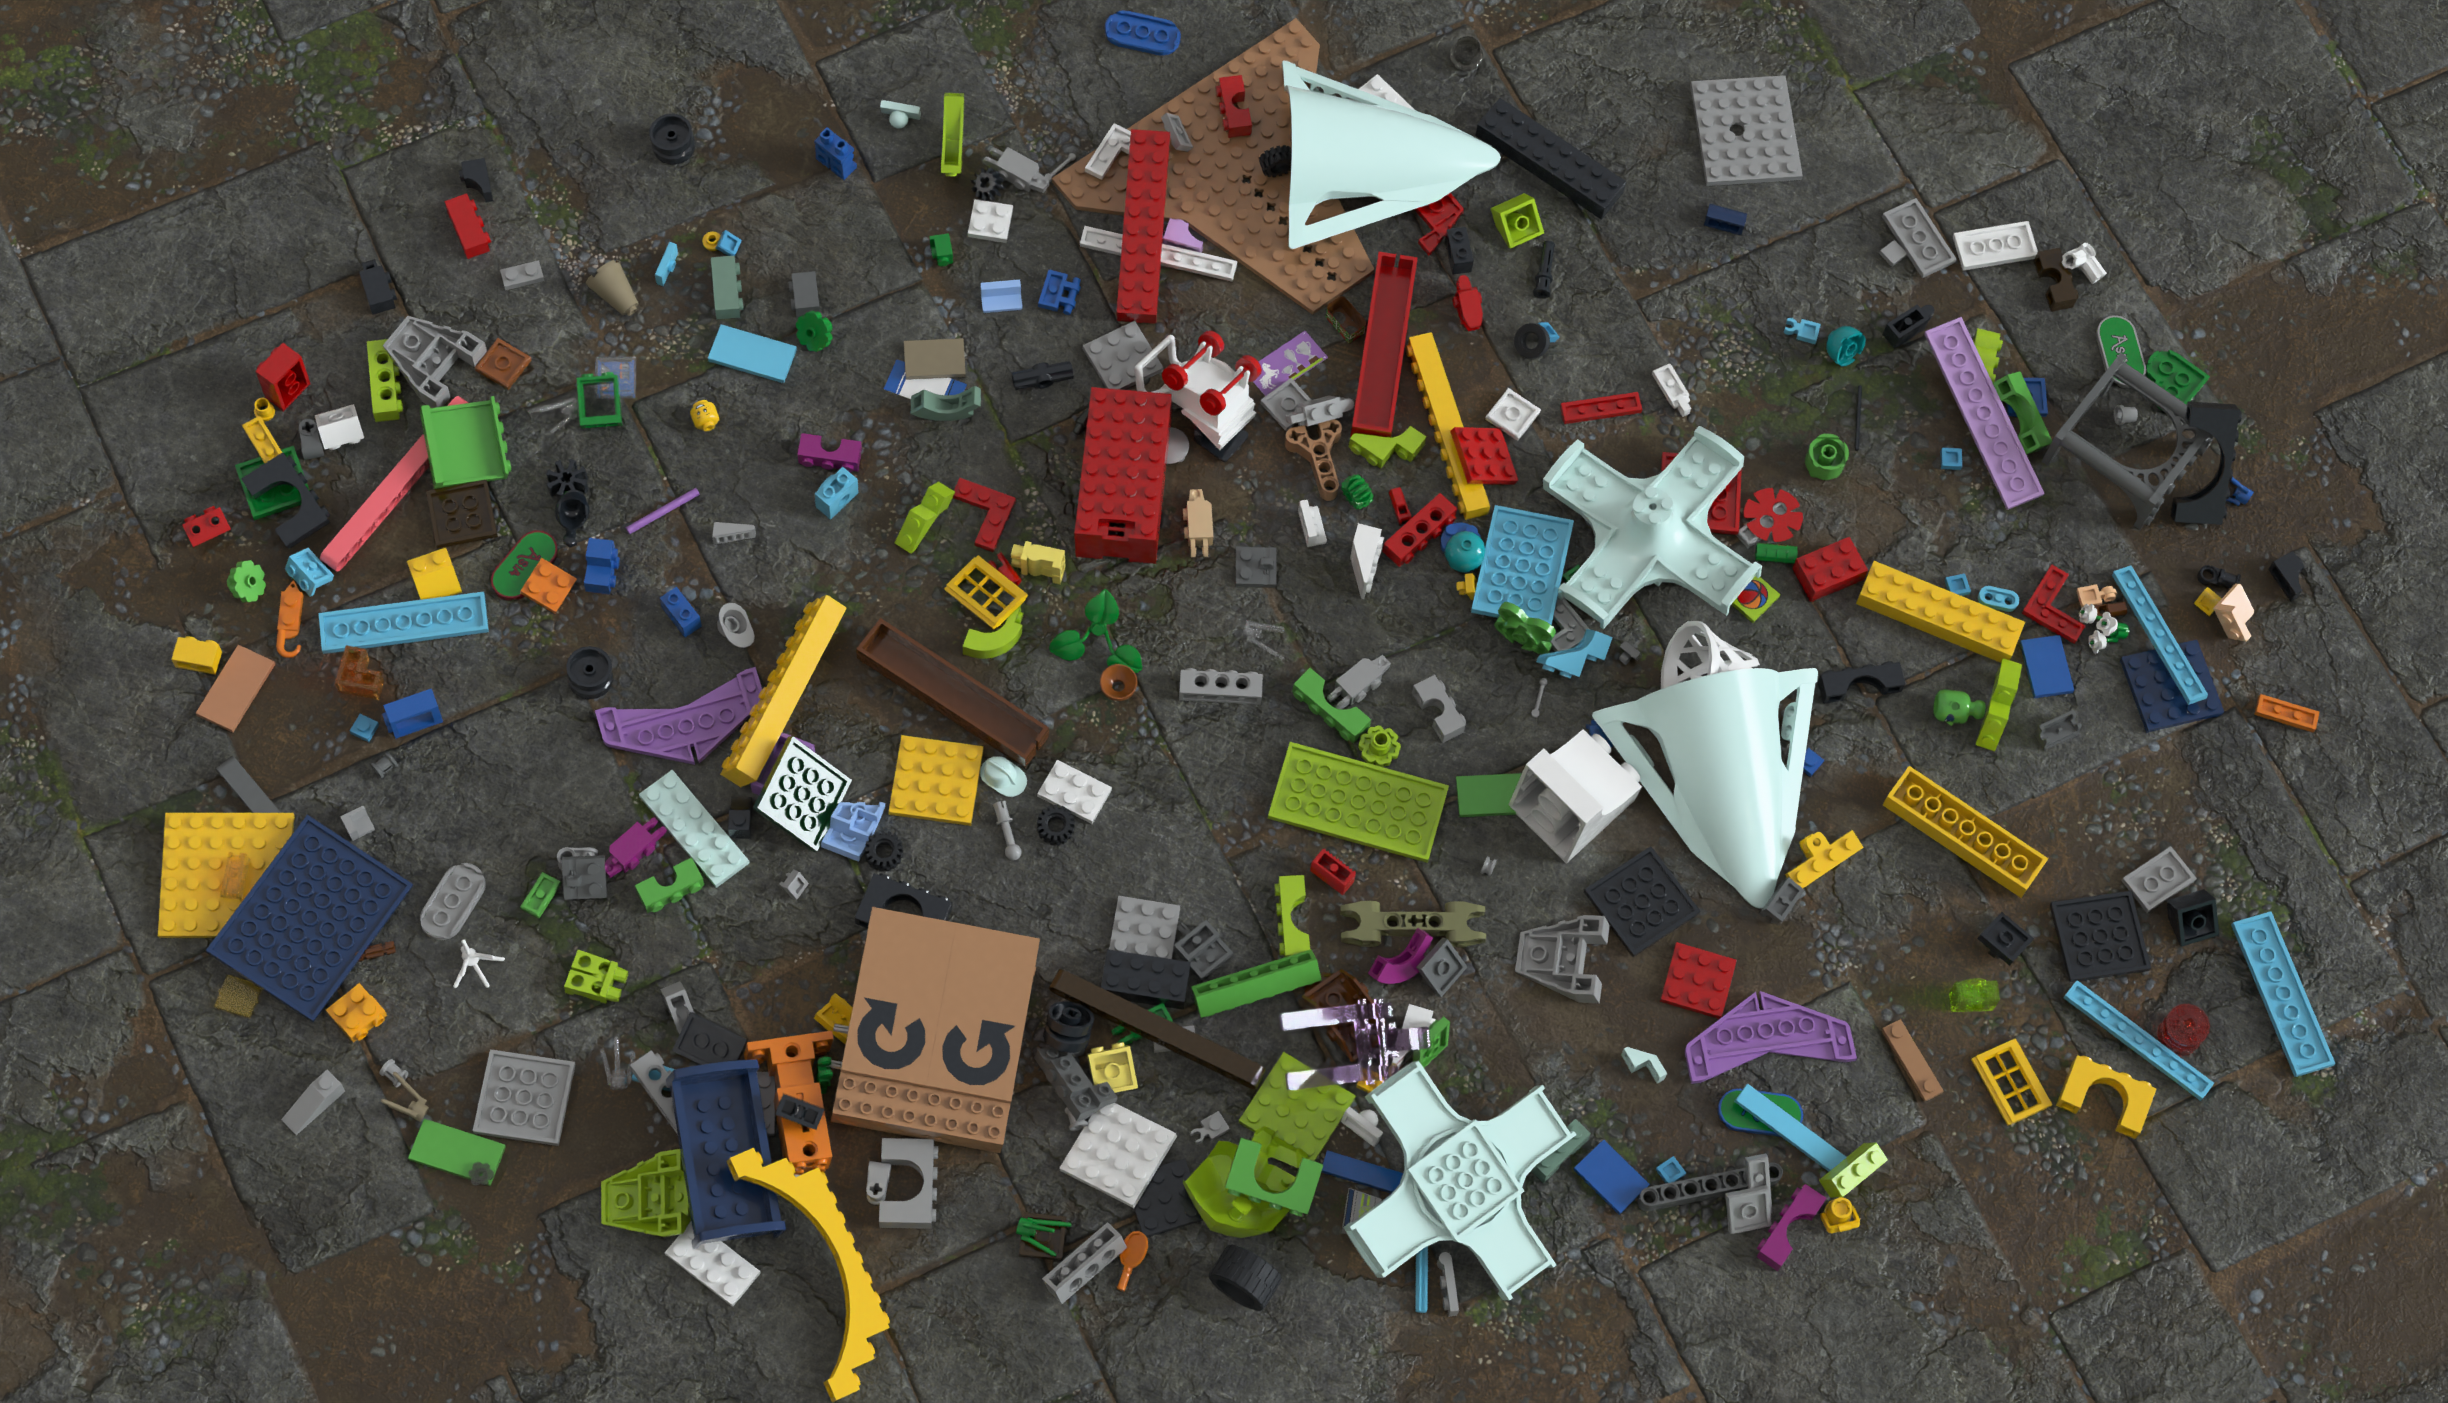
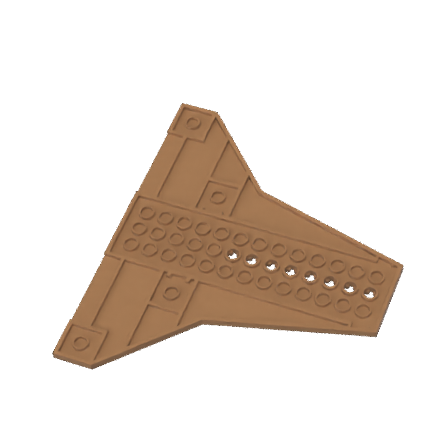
[1052,18,1375,315]

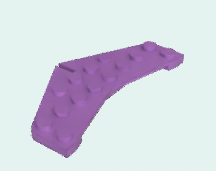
[595,667,762,765]
[1685,991,1857,1084]

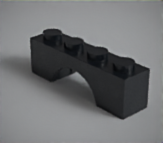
[1818,661,1906,704]

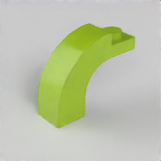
[963,605,1023,659]

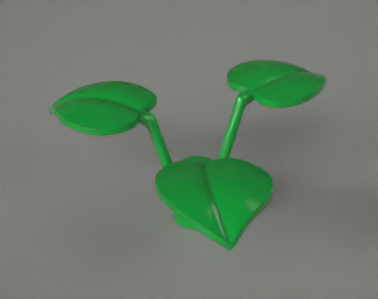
[1049,589,1143,673]

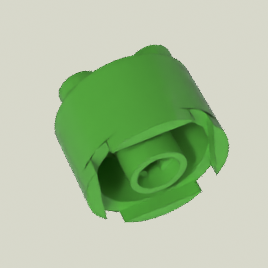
[1805,434,1849,480]

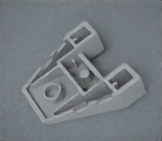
[383,316,487,408]
[1515,915,1610,1004]

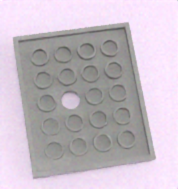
[1690,76,1803,186]

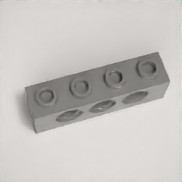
[1179,668,1263,705]
[630,1050,678,1135]
[1042,1222,1127,1304]

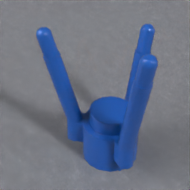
[2226,477,2254,506]

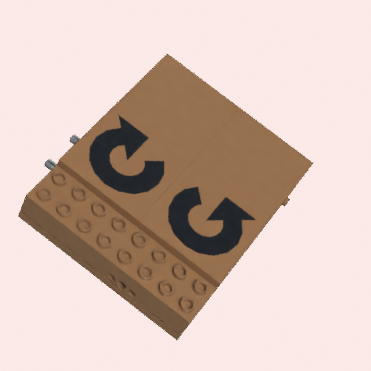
[827,907,1040,1153]

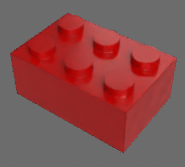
[255,343,310,412]
[1792,537,1868,602]

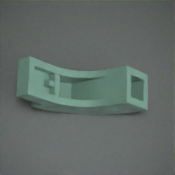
[911,386,981,421]

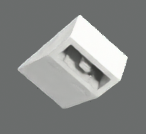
[1350,523,1384,599]

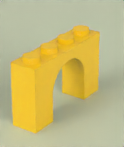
[2056,1055,2156,1139]

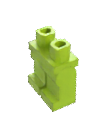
[564,950,628,1004]

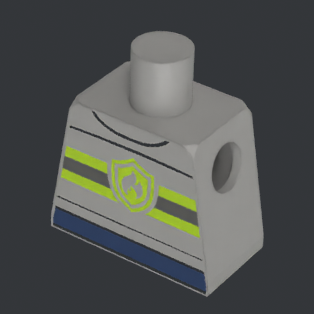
[1341,1188,1382,1234]

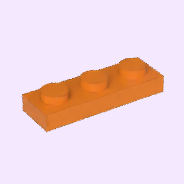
[2254,694,2320,732]

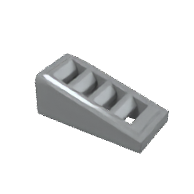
[713,522,756,544]

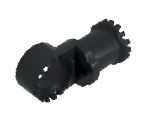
[2197,565,2241,588]

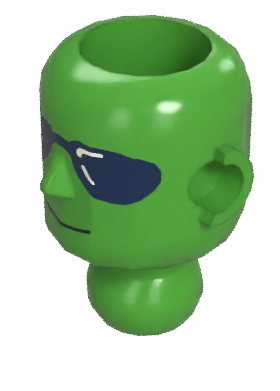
[1934,689,1986,726]

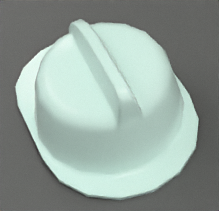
[980,757,1027,797]

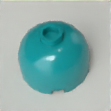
[1826,326,1866,366]
[1444,531,1485,573]

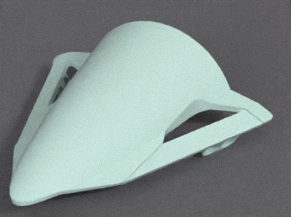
[1281,61,1501,249]
[1592,668,1818,909]

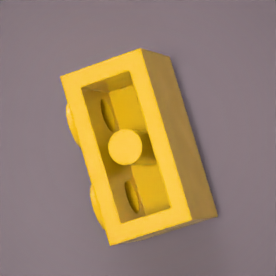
[172,636,222,675]

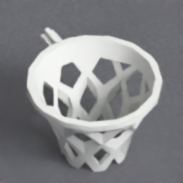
[1661,621,1760,689]

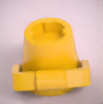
[1820,1197,1860,1233]

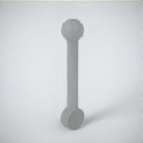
[1044,153,1076,182]
[1531,678,1548,718]

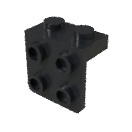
[1194,425,1248,462]

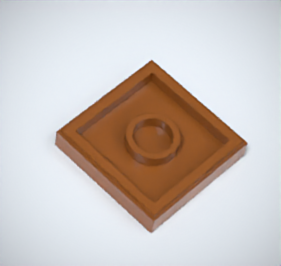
[475,338,531,390]

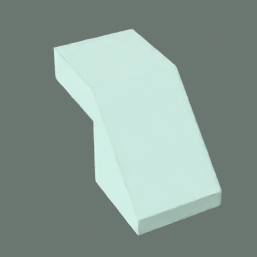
[1621,1047,1667,1083]

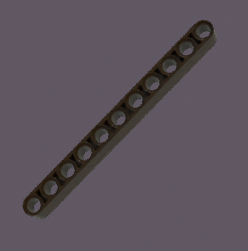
[1049,969,1266,1089]

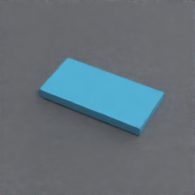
[708,324,797,383]

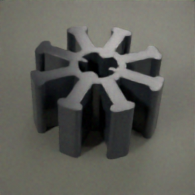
[546,459,588,499]

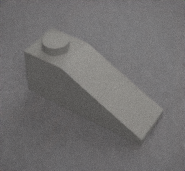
[281,1070,345,1135]

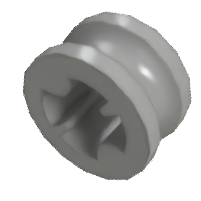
[1481,856,1497,877]

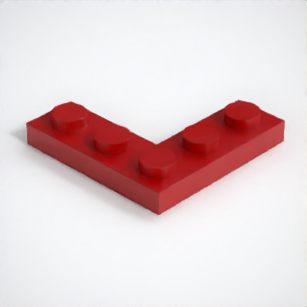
[953,478,1016,552]
[2022,565,2086,644]

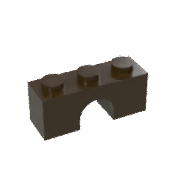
[2033,248,2078,312]

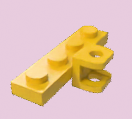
[1785,830,1864,888]

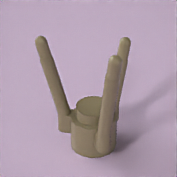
[381,1072,429,1122]

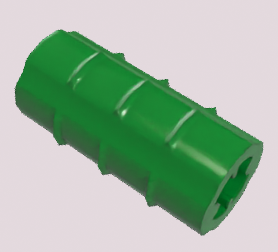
[1755,543,1798,564]

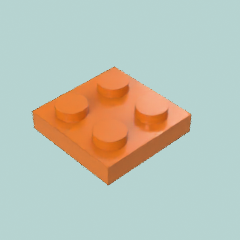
[520,558,577,614]

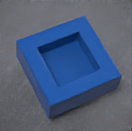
[1803,747,1824,777]

